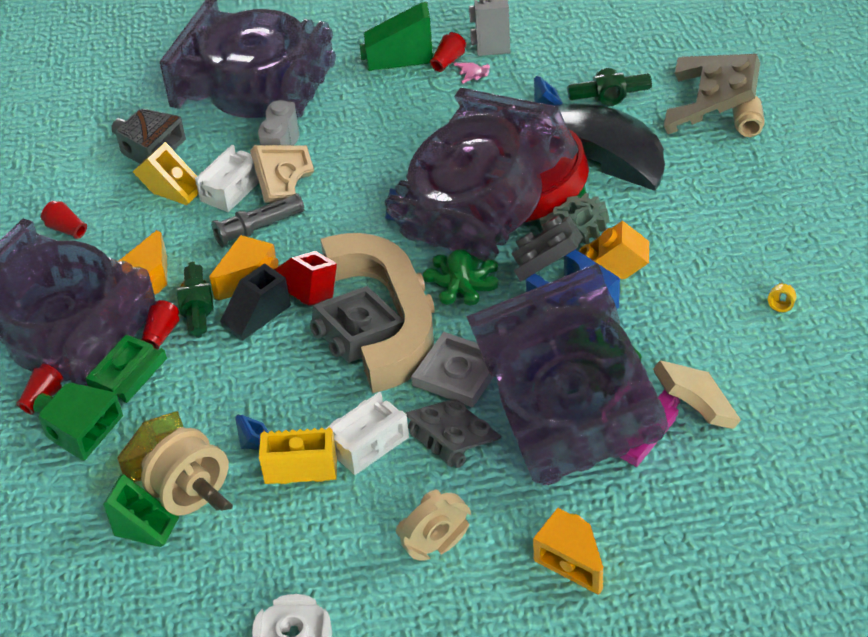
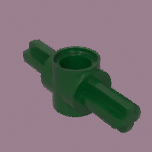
[567,68,652,106]
[177,262,214,338]

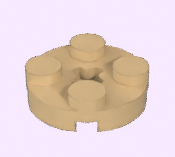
[396,490,471,561]

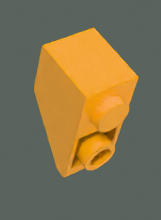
[578,220,649,279]

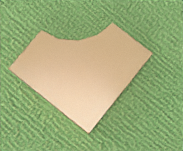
[250,145,314,203]
[653,360,741,429]

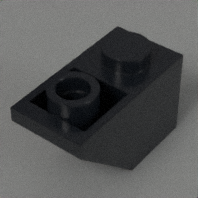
[220,263,291,341]

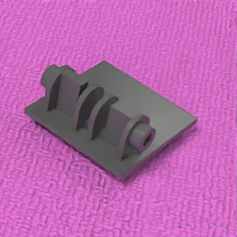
[405,400,502,468]

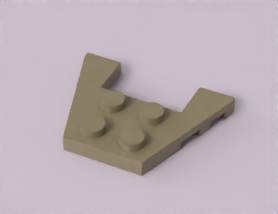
[664,54,760,134]

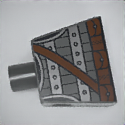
[112,109,186,164]

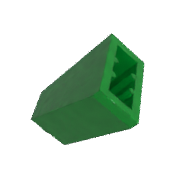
[359,2,433,71]

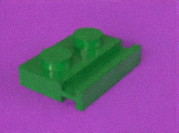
[86,334,167,403]

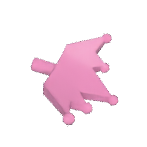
[454,62,490,84]

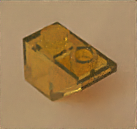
[117,411,183,482]

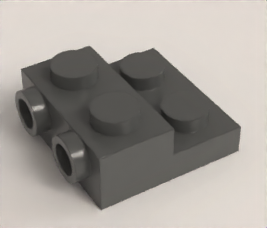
[511,215,583,281]
[310,286,404,363]

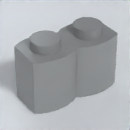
[258,100,299,145]

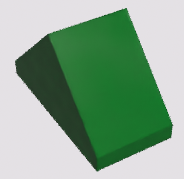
[103,474,179,547]

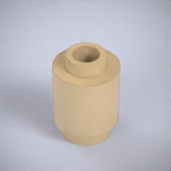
[732,96,765,137]

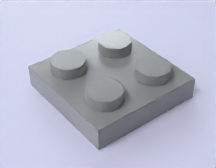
[411,332,504,407]

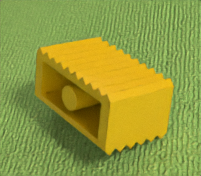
[259,427,337,484]

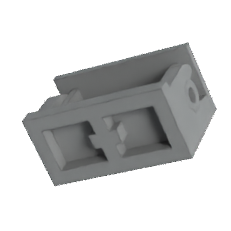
[469,0,510,56]

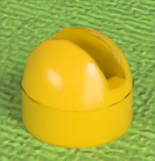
[768,283,796,312]

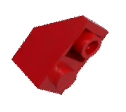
[274,251,337,305]

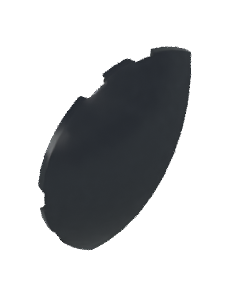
[498,103,665,191]

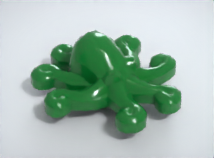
[423,249,499,306]

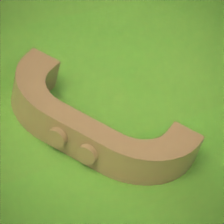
[320,233,435,393]

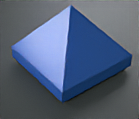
[534,76,563,107]
[235,414,269,450]

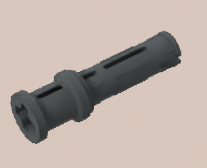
[211,193,304,247]

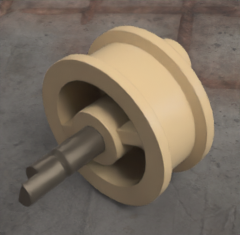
[141,427,233,515]

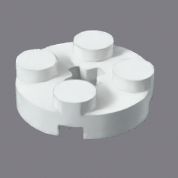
[252,594,332,637]

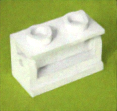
[195,145,259,213]
[325,392,409,475]

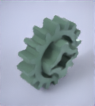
[540,193,610,244]

